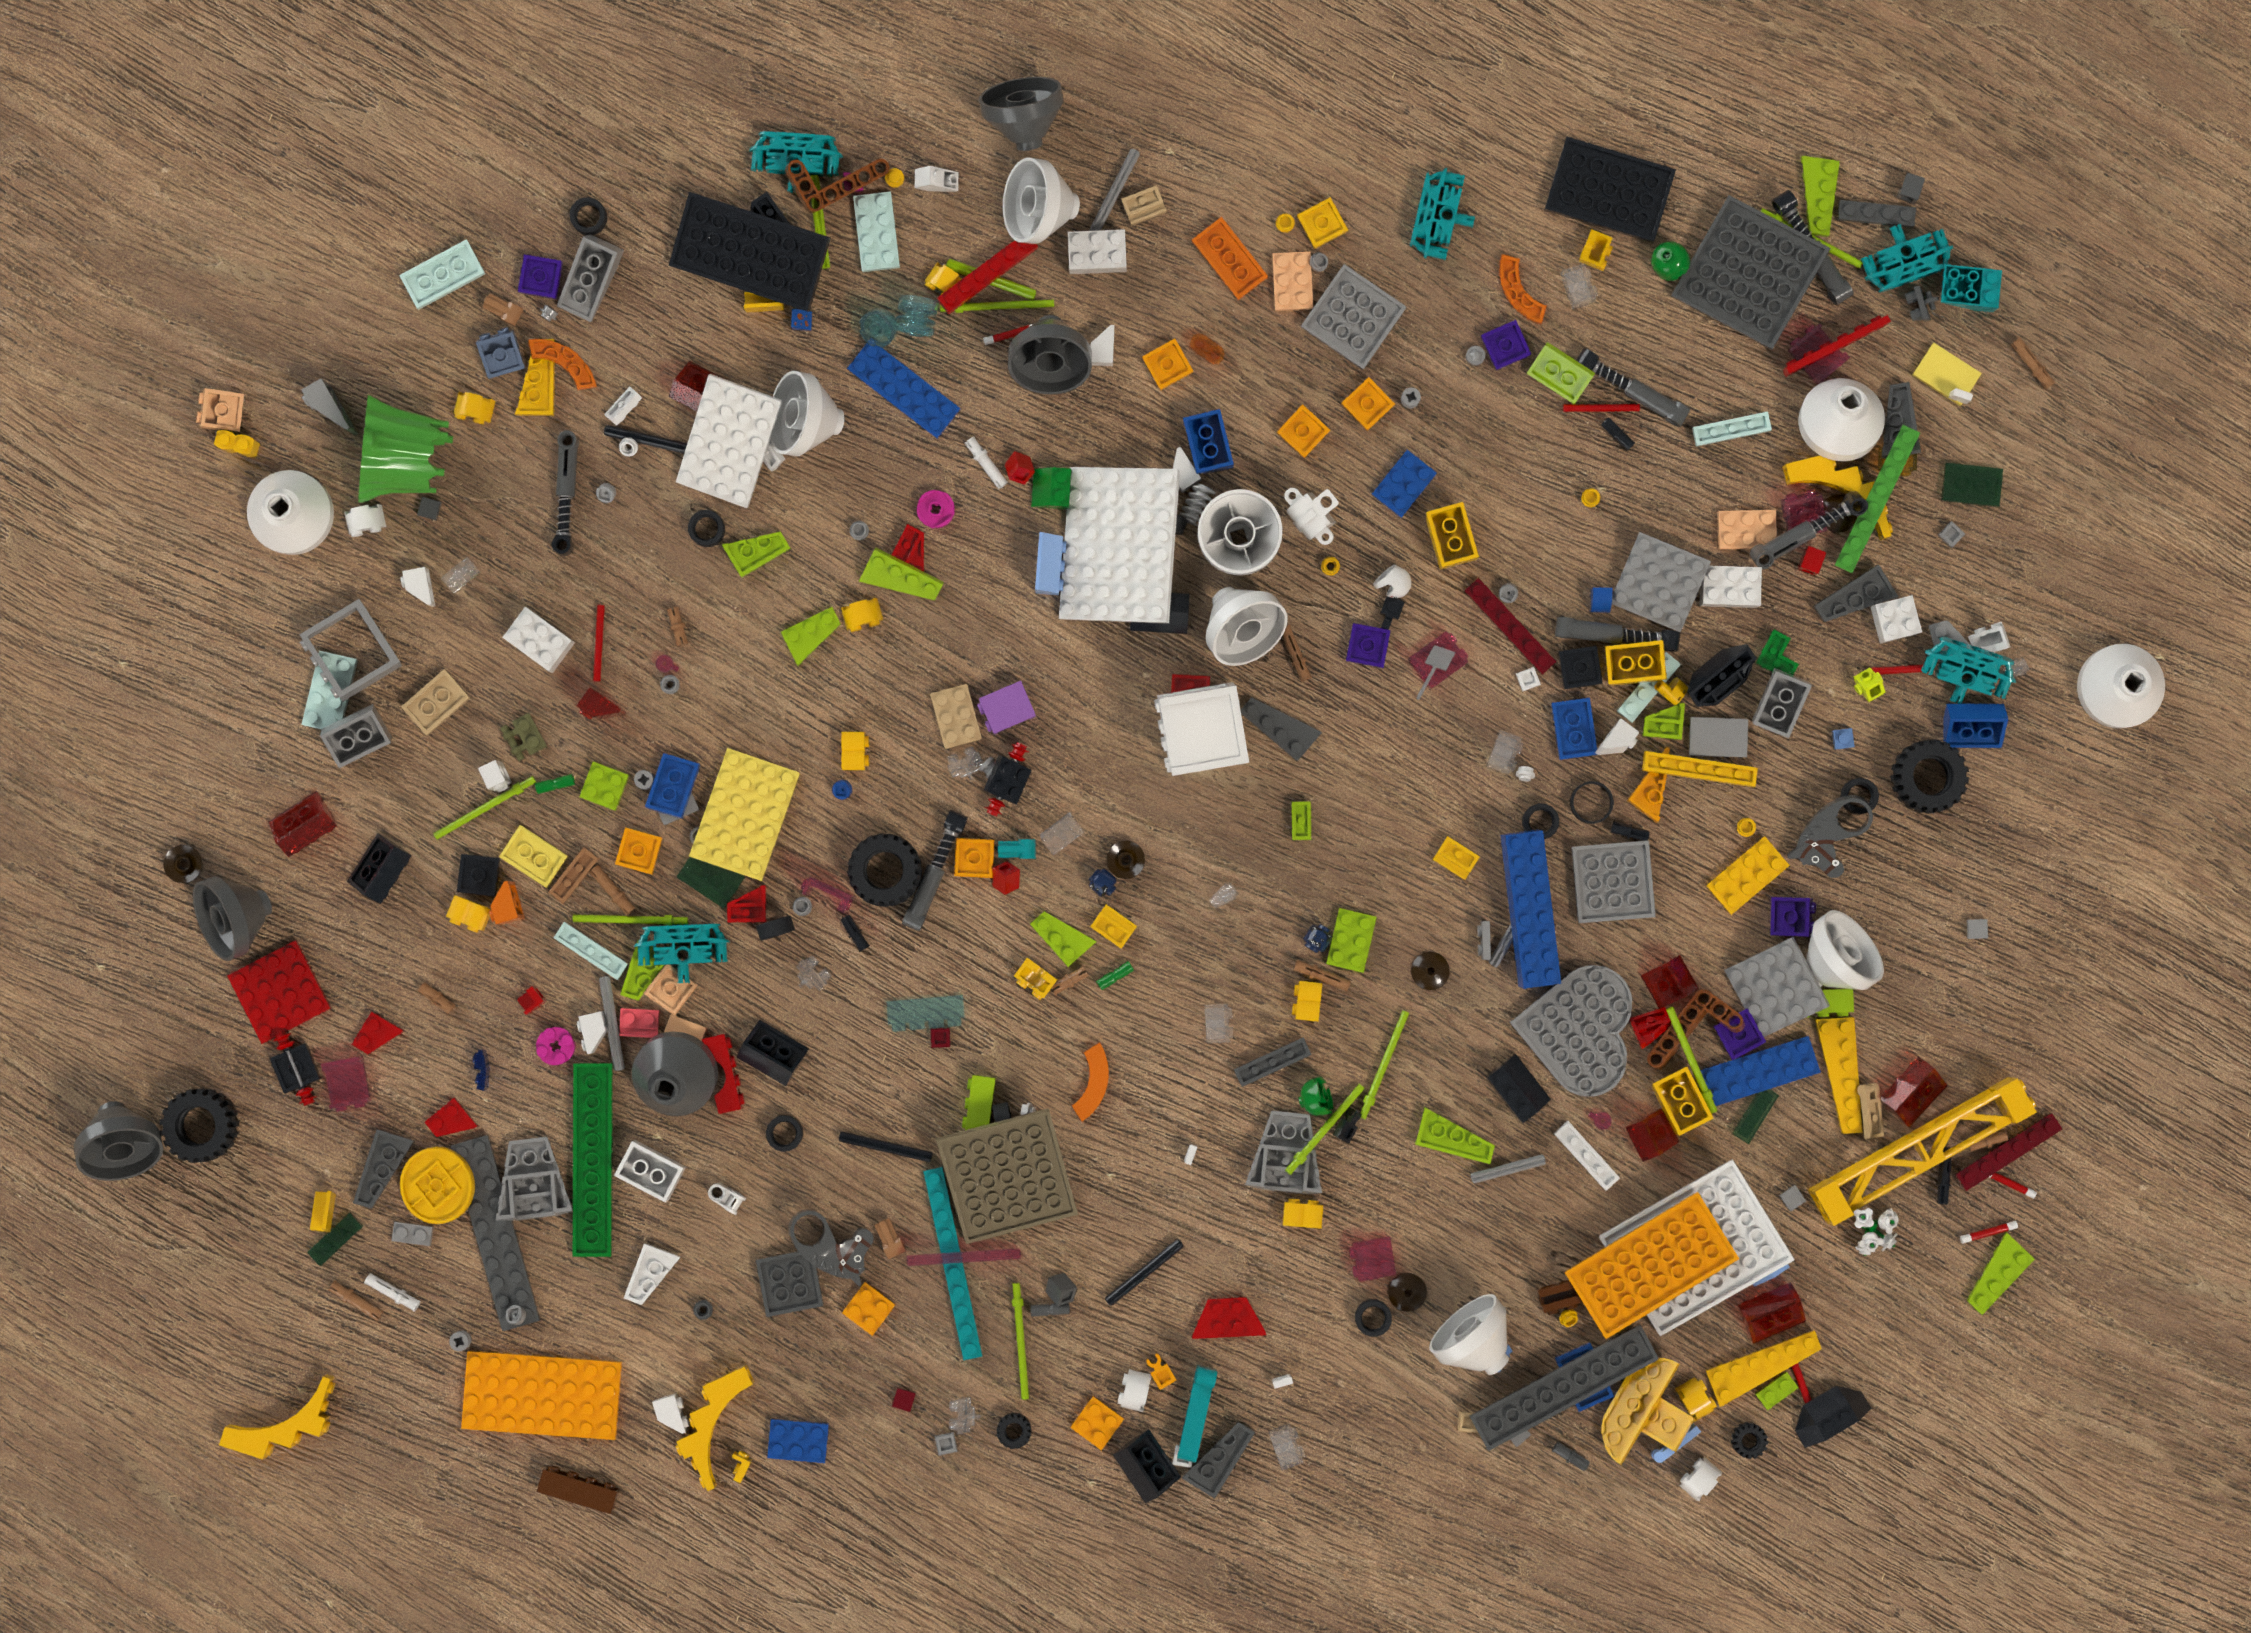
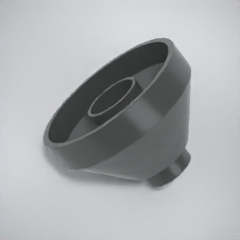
[979,77,1064,151]
[1008,315,1092,394]
[193,876,272,961]
[632,1032,718,1116]
[74,1101,163,1181]

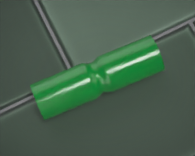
[535,774,575,794]
[1096,961,1135,990]

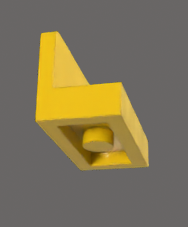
[744,292,784,313]
[310,1191,336,1232]

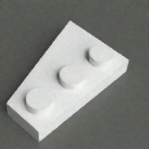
[624,1243,681,1305]

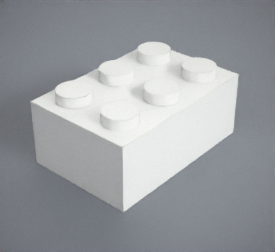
[1068,229,1127,274]
[1699,566,1762,608]
[502,607,575,673]
[614,1140,686,1202]

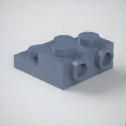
[476,327,525,379]

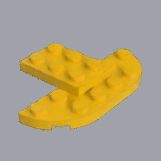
[1601,1358,1695,1465]

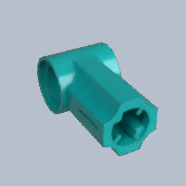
[998,839,1036,859]

